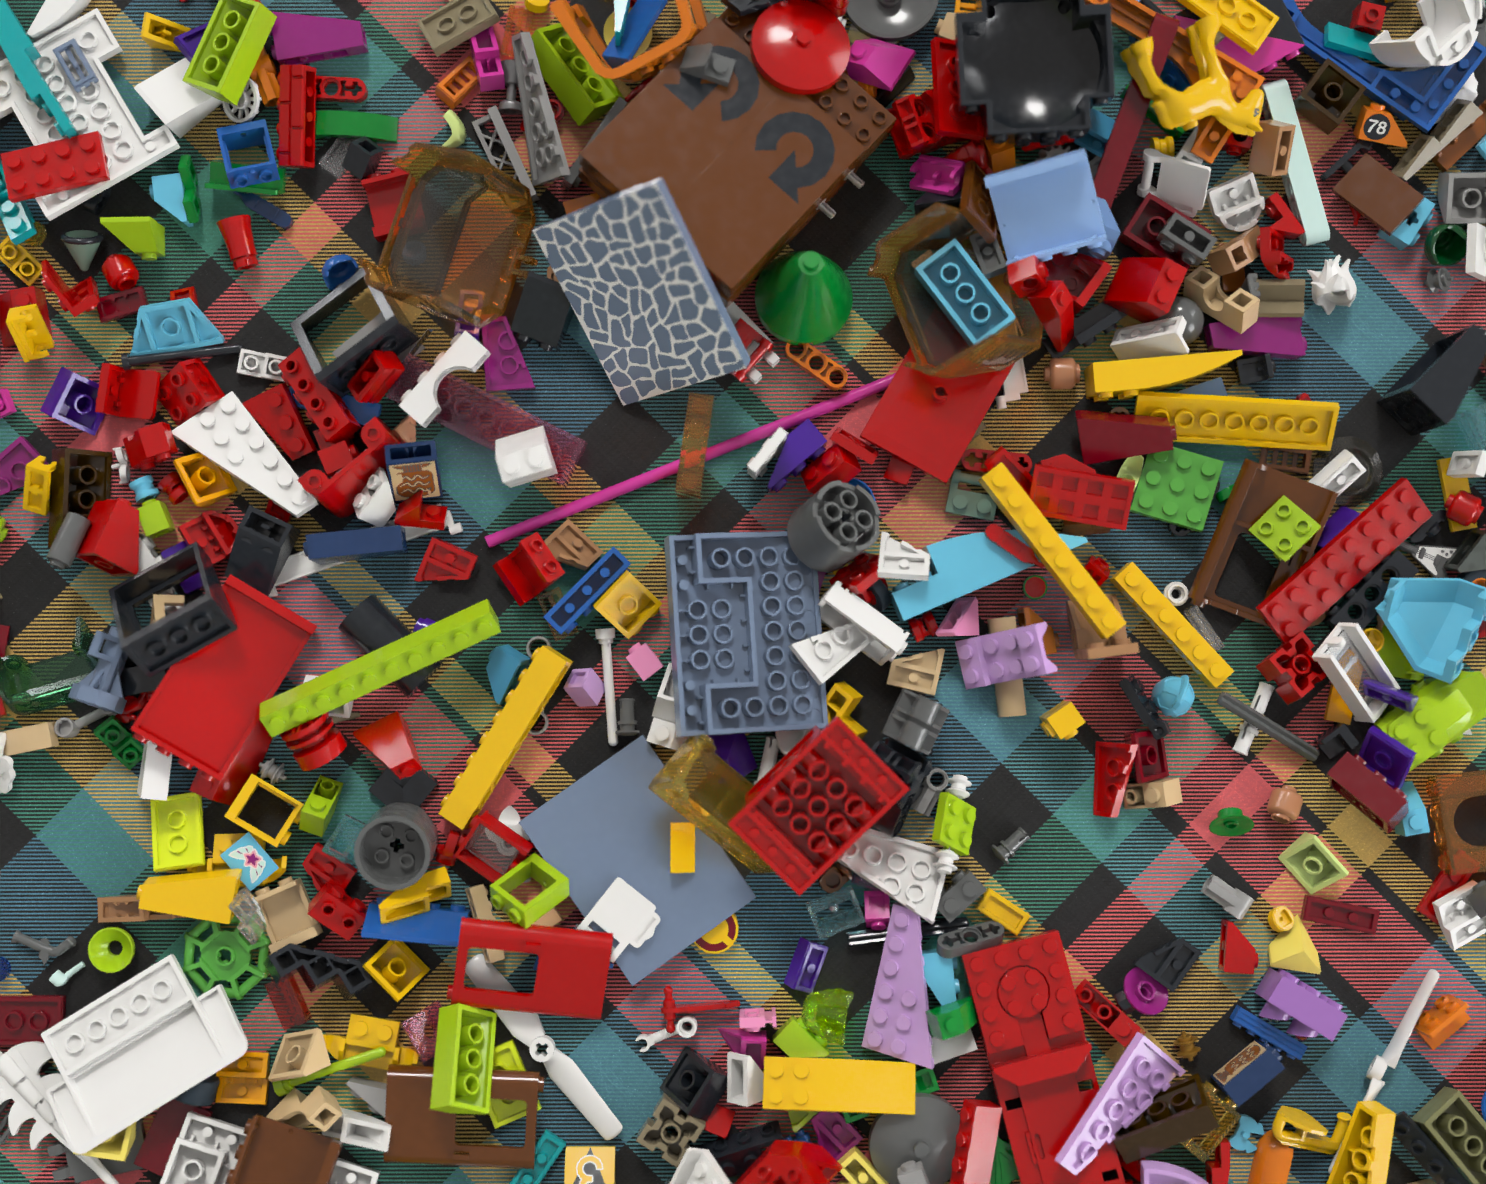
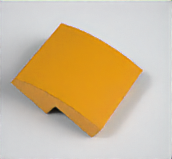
[215,1052,270,1105]

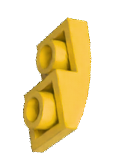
[0,236,42,286]

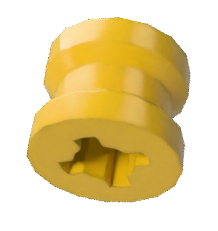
[1149,136,1175,157]

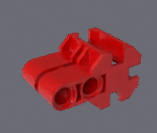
[887,89,968,160]

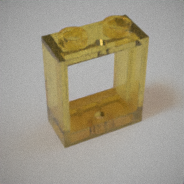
[1180,1080,1241,1163]

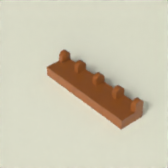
[1431,99,1486,173]

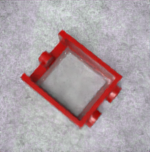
[454,810,534,883]

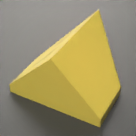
[1268,914,1321,974]

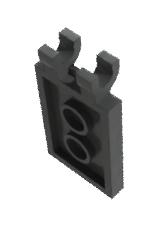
[47,1118,146,1183]

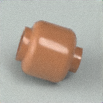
[1043,358,1080,390]
[1267,785,1303,824]

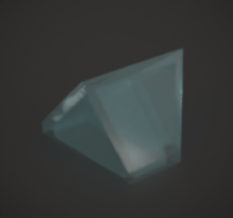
[322,814,366,865]

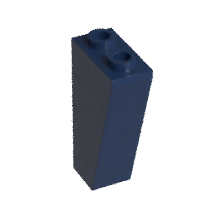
[303,525,408,565]

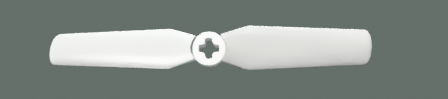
[465,954,623,1140]
[1328,969,1439,1174]

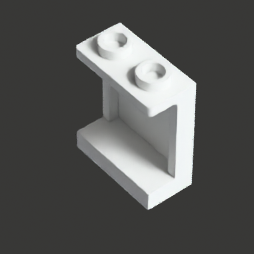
[1446,450,1486,478]

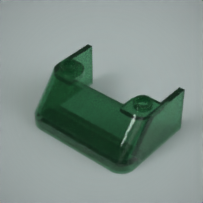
[0,616,101,716]

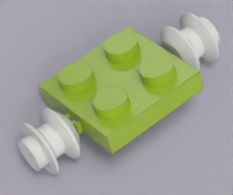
[932,775,976,874]

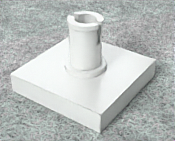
[1465,223,1486,282]

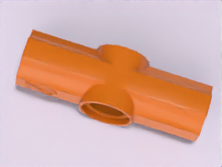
[250,47,280,107]

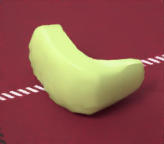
[441,110,467,153]
[1116,455,1144,491]

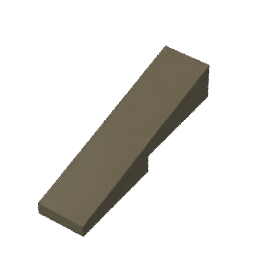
[1391,98,1484,181]

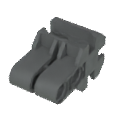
[881,688,950,755]

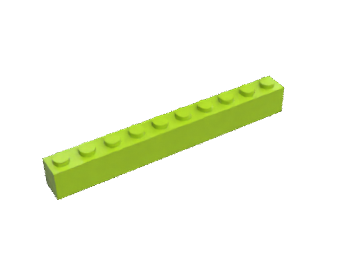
[260,599,501,737]

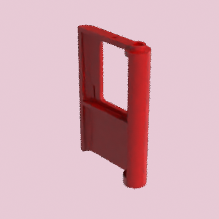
[446,917,613,1020]

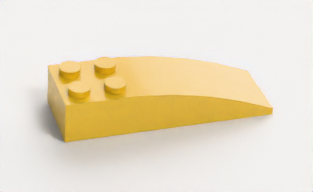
[1084,350,1242,402]
[763,1056,915,1115]

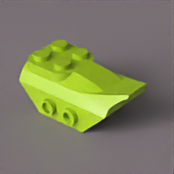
[1374,671,1486,772]

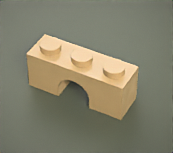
[1183,265,1260,334]

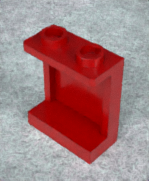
[493,532,565,606]

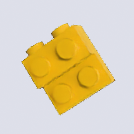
[593,570,663,639]

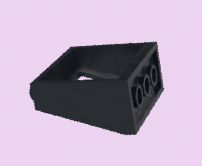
[290,265,420,398]
[1377,324,1486,436]
[109,541,238,678]

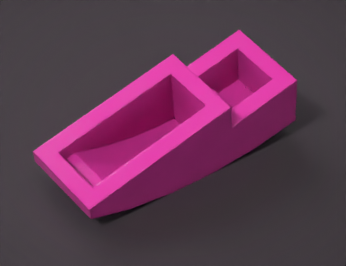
[469,26,505,92]

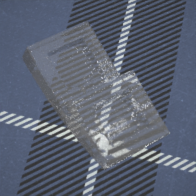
[228,888,267,945]

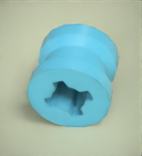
[128,475,160,504]

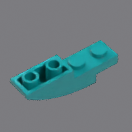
[0,160,37,246]

